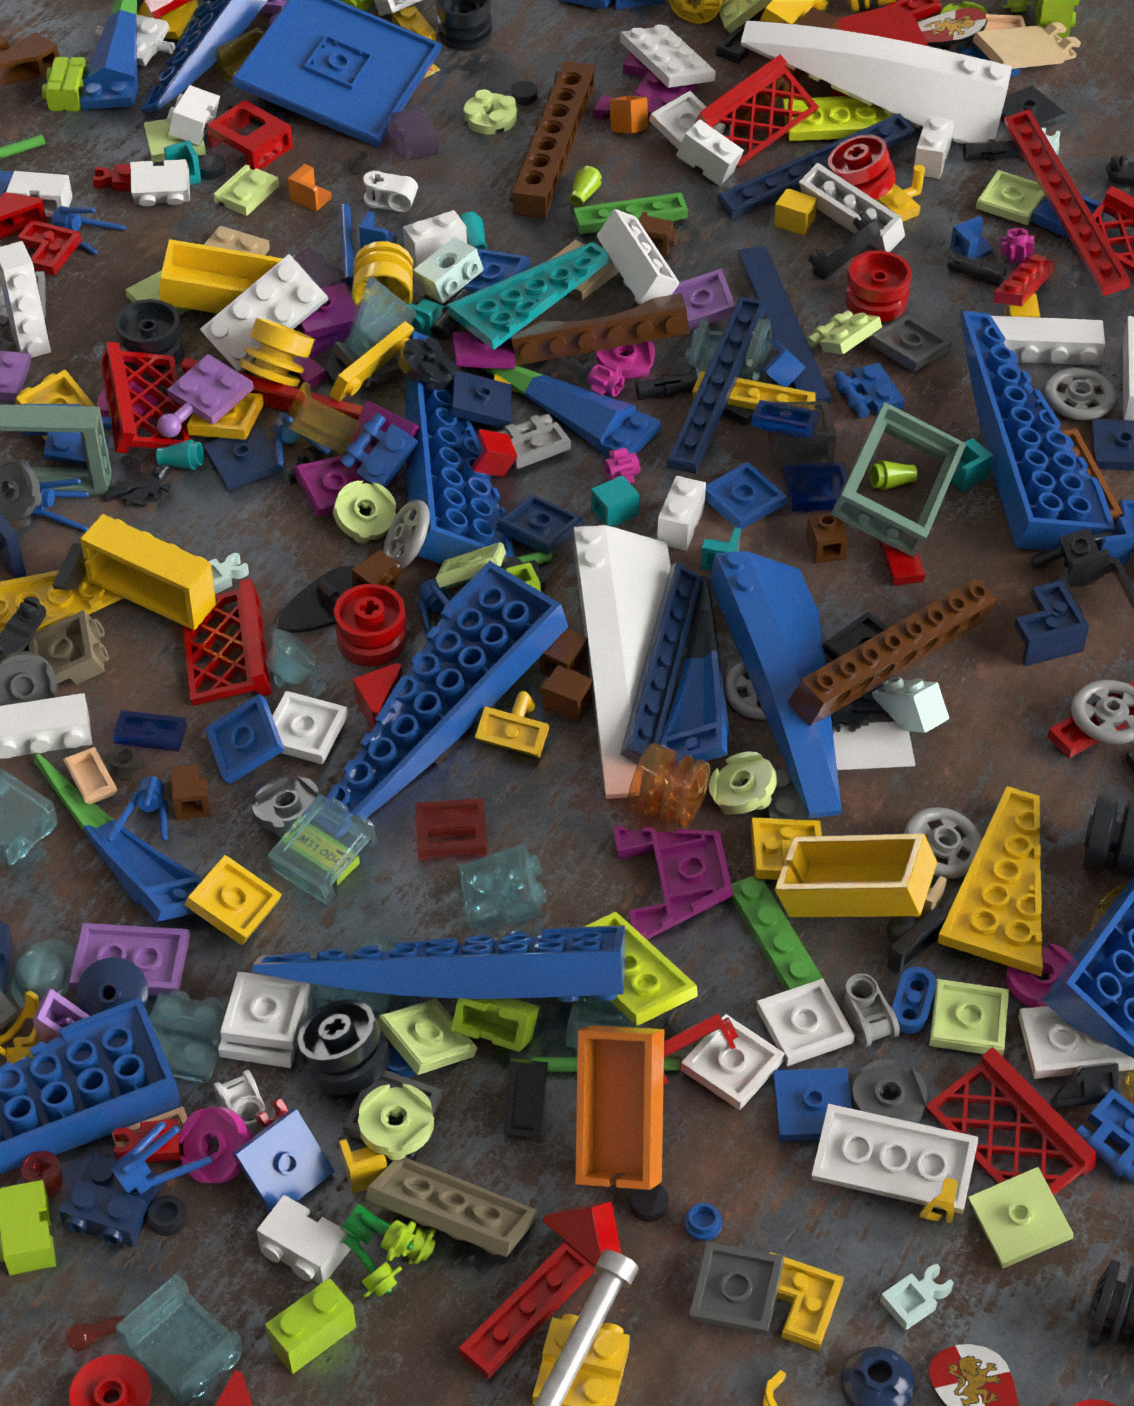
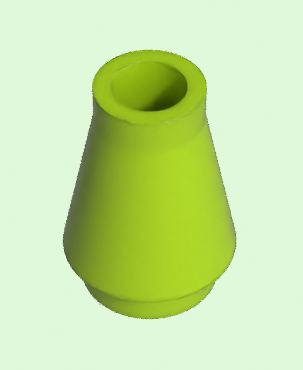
[568,166,602,207]
[869,460,917,491]

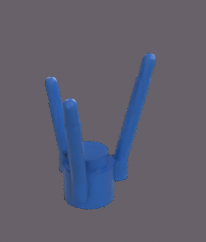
[52,205,126,255]
[273,412,330,466]
[31,478,89,532]
[417,579,452,641]
[107,776,168,842]
[111,1121,212,1194]

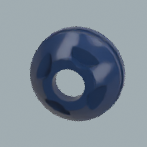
[841,1346,914,1406]

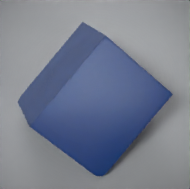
[359,211,397,248]
[950,216,993,259]
[764,337,806,387]
[1097,517,1134,564]

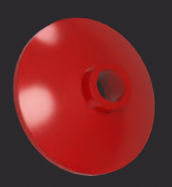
[69,1354,151,1406]

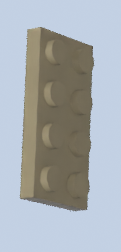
[365,1157,537,1257]

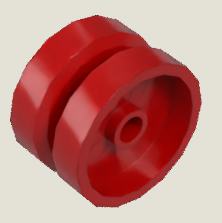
[828,135,896,200]
[845,250,912,322]
[334,583,407,667]

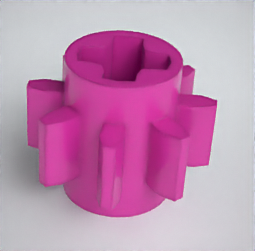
[1000,228,1034,264]
[588,361,625,397]
[604,448,640,484]

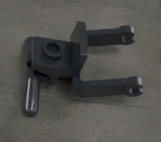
[1031,528,1134,616]

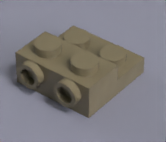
[28,610,109,685]

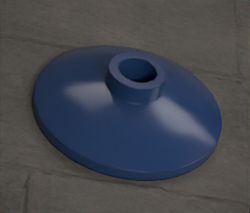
[76,957,149,1016]

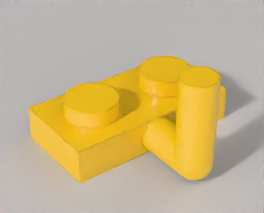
[876,165,925,222]
[475,691,550,758]

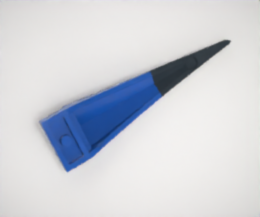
[660,574,730,772]

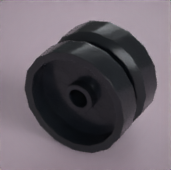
[115,299,184,373]
[1082,794,1134,879]
[297,999,392,1095]

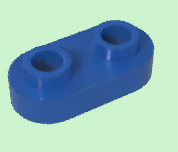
[892,967,936,1034]

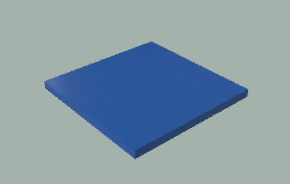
[232,0,442,148]

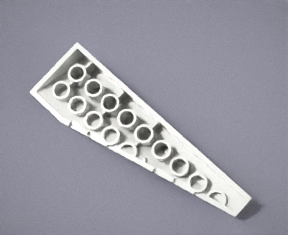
[740,21,1012,144]
[574,525,671,799]

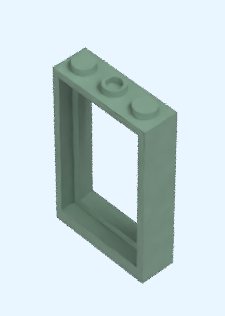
[830,402,966,558]
[0,404,112,495]

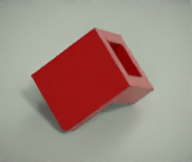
[472,429,518,477]

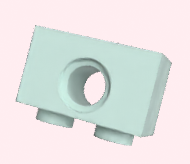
[413,237,484,304]

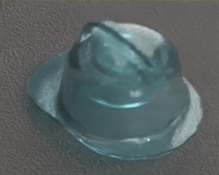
[265,629,317,687]
[11,940,76,1008]

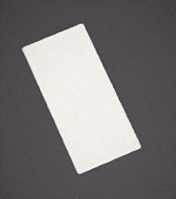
[833,721,915,770]

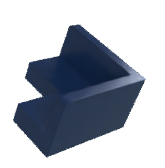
[1014,580,1089,666]

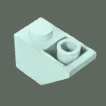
[872,676,949,733]

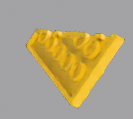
[0,570,124,633]
[938,786,1043,976]

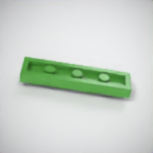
[573,192,688,234]
[730,876,823,991]

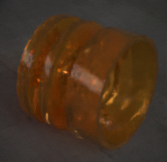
[628,743,710,829]

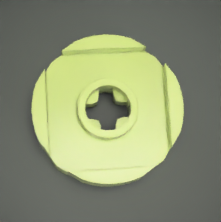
[463,89,517,135]
[333,481,396,544]
[709,752,777,815]
[358,1084,434,1160]

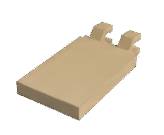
[973,22,1081,69]

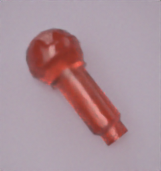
[66,1315,128,1351]

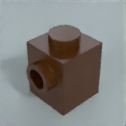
[806,512,848,564]
[540,665,593,723]

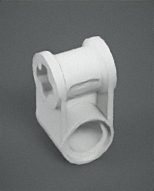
[363,171,418,213]
[213,1070,266,1137]

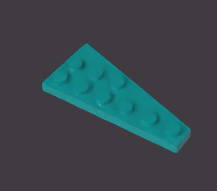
[447,242,609,350]

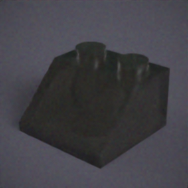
[767,401,837,468]

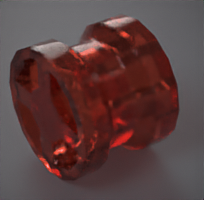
[21,1151,64,1198]

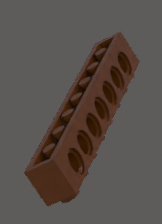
[509,61,595,219]
[788,577,997,726]

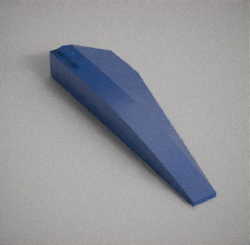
[141,0,268,114]
[960,311,1116,550]
[406,331,514,564]
[709,551,842,818]
[312,561,568,840]
[1042,875,1134,1058]
[252,925,625,1002]
[0,997,182,1175]

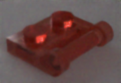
[415,798,488,860]

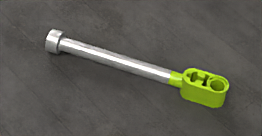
[534,1249,639,1406]

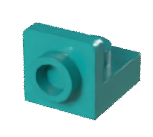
[405,298,445,337]

